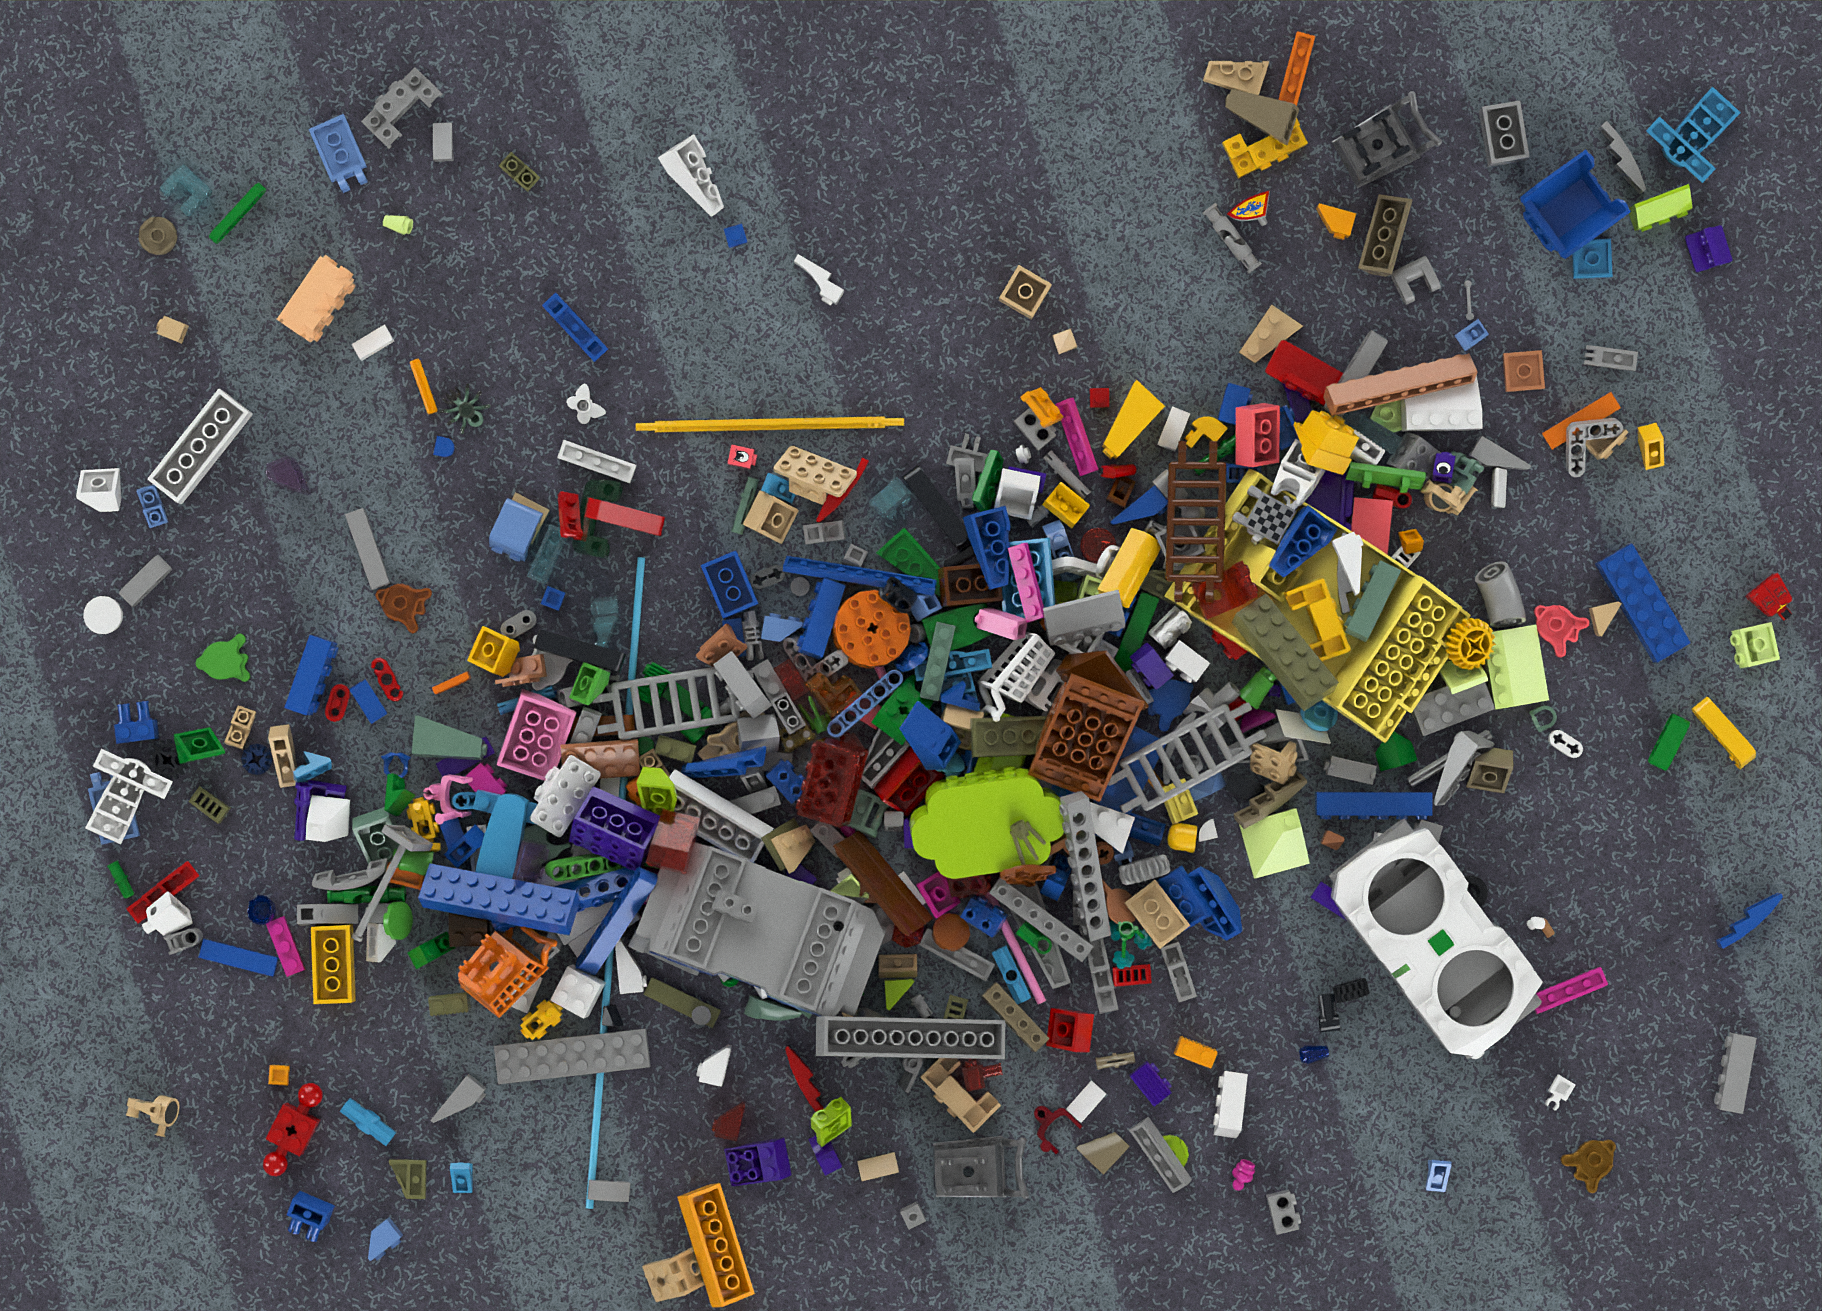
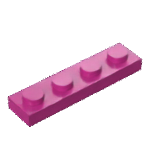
[1055,397,1098,476]
[1008,543,1044,623]
[1535,967,1608,1014]

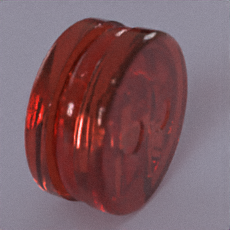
[1080,528,1116,564]

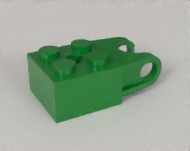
[922,603,994,651]
[871,674,934,745]

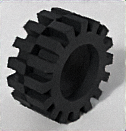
[1332,978,1370,1003]

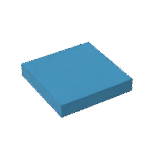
[1572,239,1613,279]

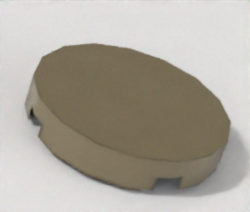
[139,217,178,255]

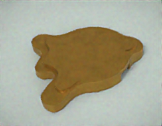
[1560,1139,1616,1193]

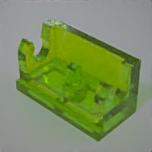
[1053,579,1078,605]

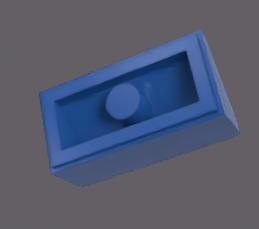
[1129,813,1166,846]

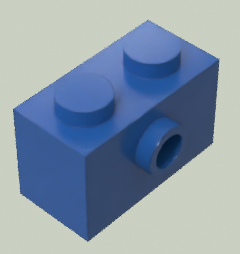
[1217,383,1253,427]

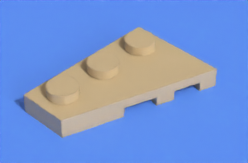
[1203,61,1269,95]
[1239,305,1303,363]

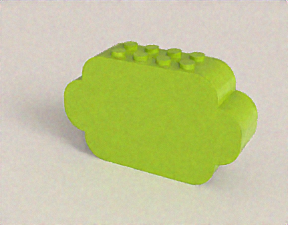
[909,767,1064,879]

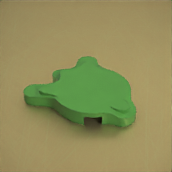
[196,634,251,682]

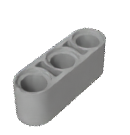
[119,555,172,607]

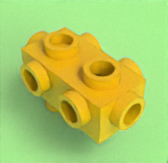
[407,797,440,842]
[520,999,563,1040]

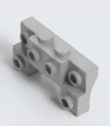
[361,68,443,149]

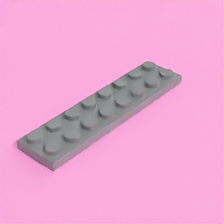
[494,1028,651,1084]

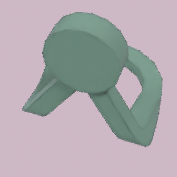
[1529,705,1557,732]

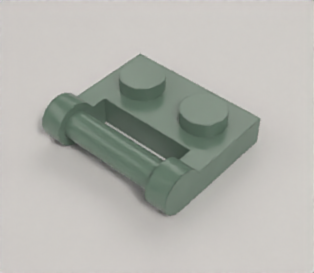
[844,789,890,838]

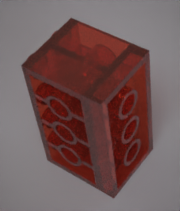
[796,737,869,828]

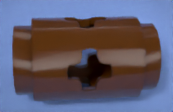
[1095,837,1114,865]

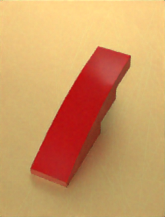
[816,458,869,523]
[126,861,199,924]
[785,1045,824,1112]

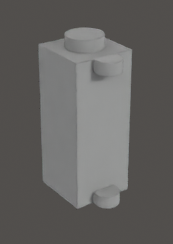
[1323,756,1377,785]

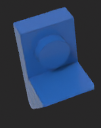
[939,681,980,711]

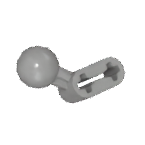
[1152,469,1205,518]

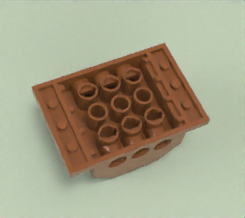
[1028,673,1144,802]

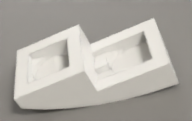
[1157,406,1190,452]

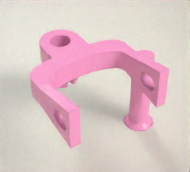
[423,774,473,824]

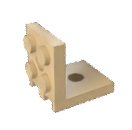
[642,1247,705,1302]

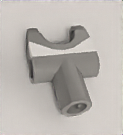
[1183,682,1241,737]

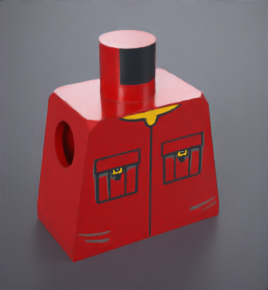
[1745,573,1793,621]

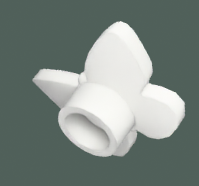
[567,384,606,424]

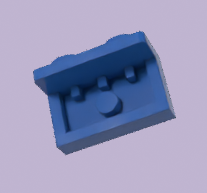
[1279,405,1300,451]

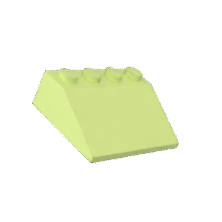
[1485,625,1549,710]

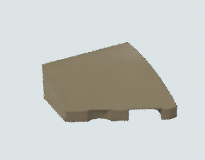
[1076,1132,1130,1175]

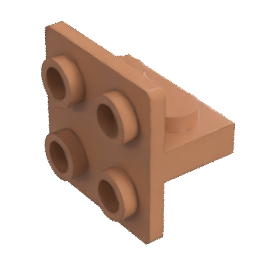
[696,623,747,667]

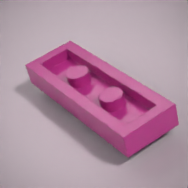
[266,916,305,977]

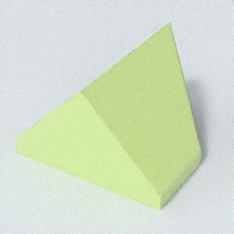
[831,873,869,898]

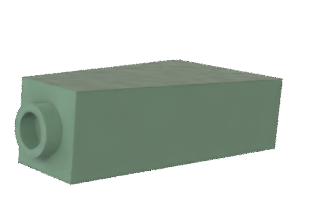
[412,715,487,761]

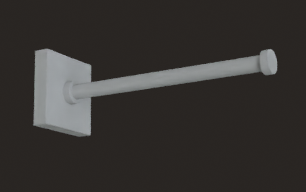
[351,825,433,942]

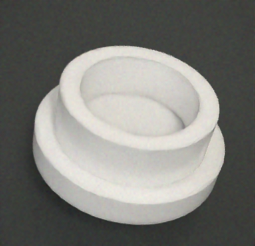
[1016,445,1031,464]

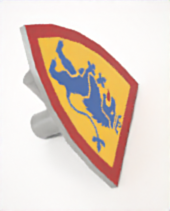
[1227,191,1270,226]

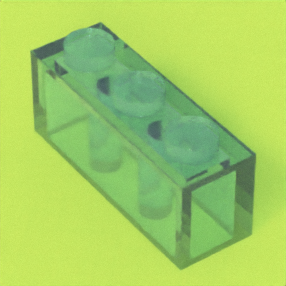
[527,524,567,585]

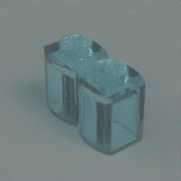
[869,477,912,520]

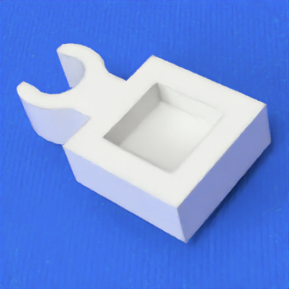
[1545,1075,1575,1110]

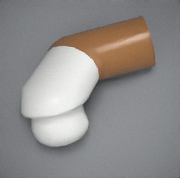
[1527,917,1555,938]

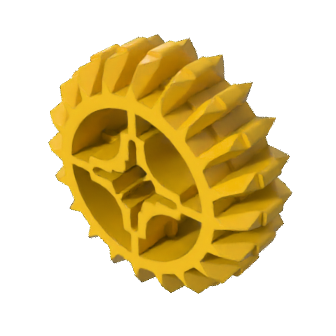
[1445,618,1496,670]

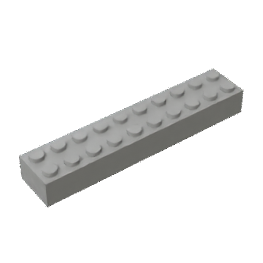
[816,1016,1005,1059]

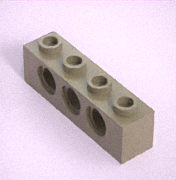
[980,982,1049,1052]

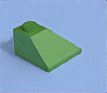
[569,662,610,705]

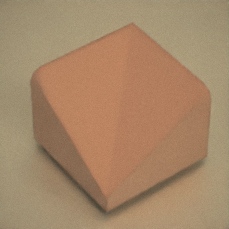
[1320,830,1345,850]

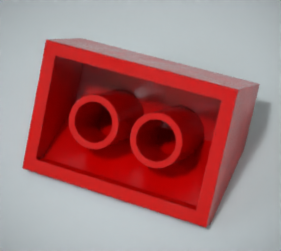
[873,747,945,816]

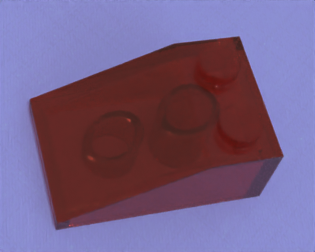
[646,809,701,875]

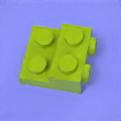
[811,1097,852,1147]

